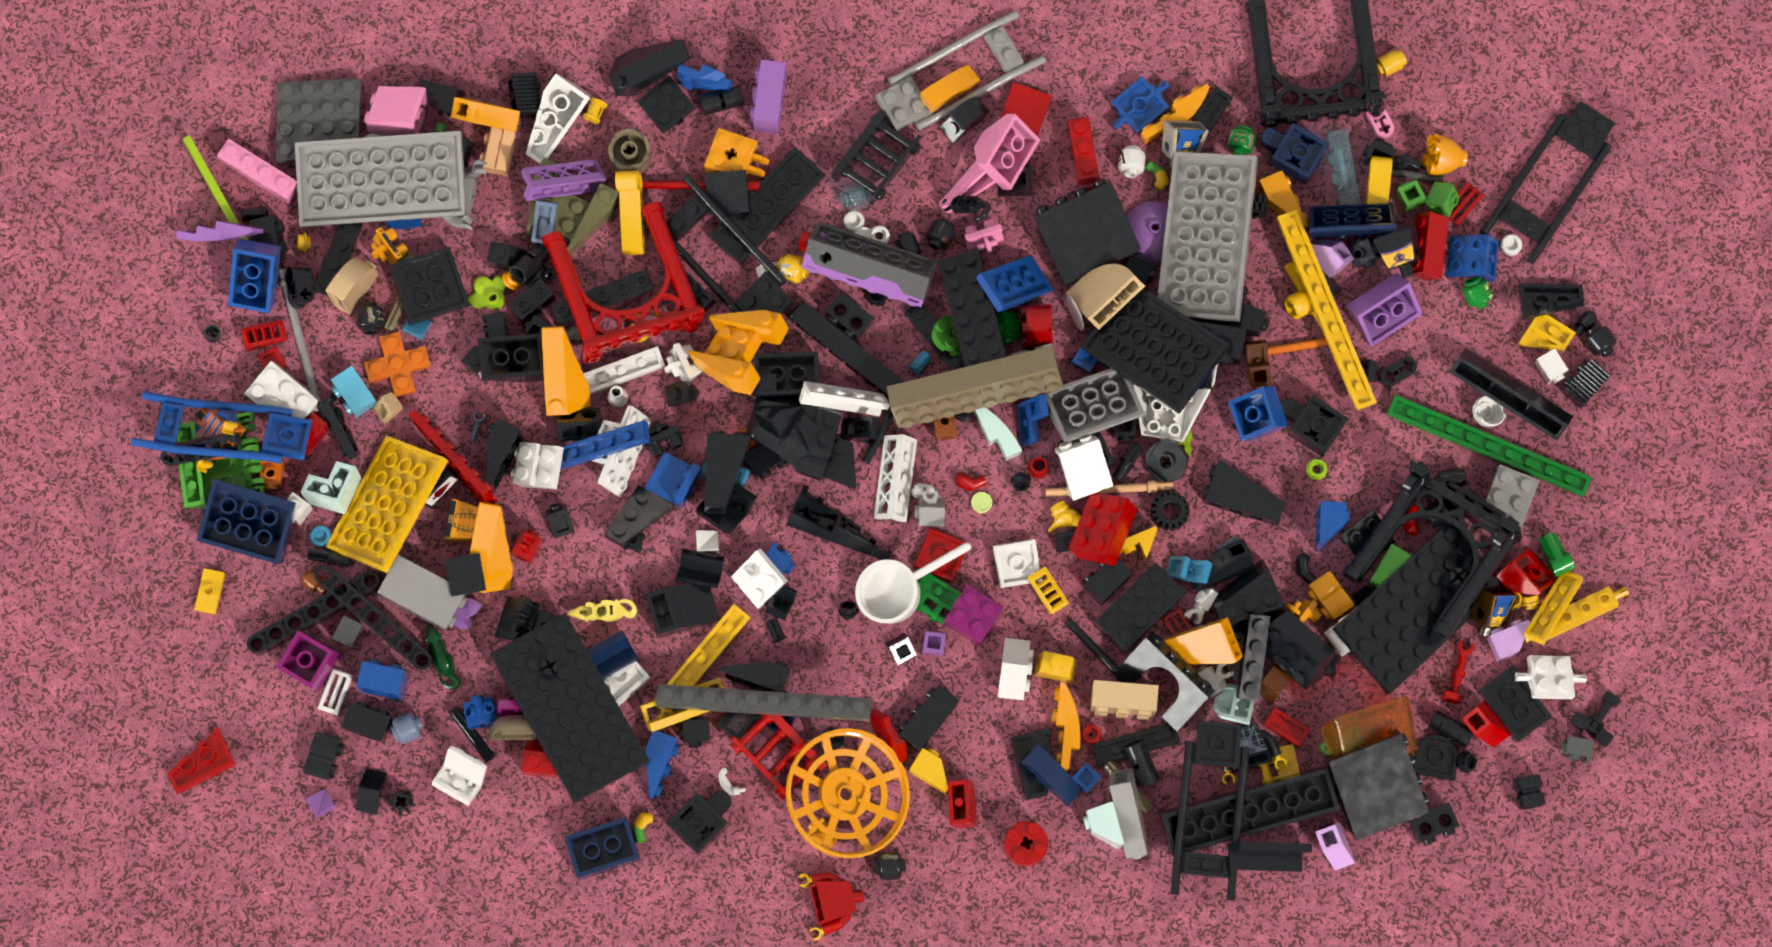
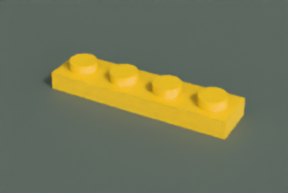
[1524,571,1583,645]

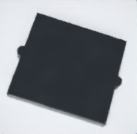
[445,553,486,597]

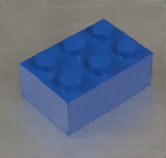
[228,238,281,313]

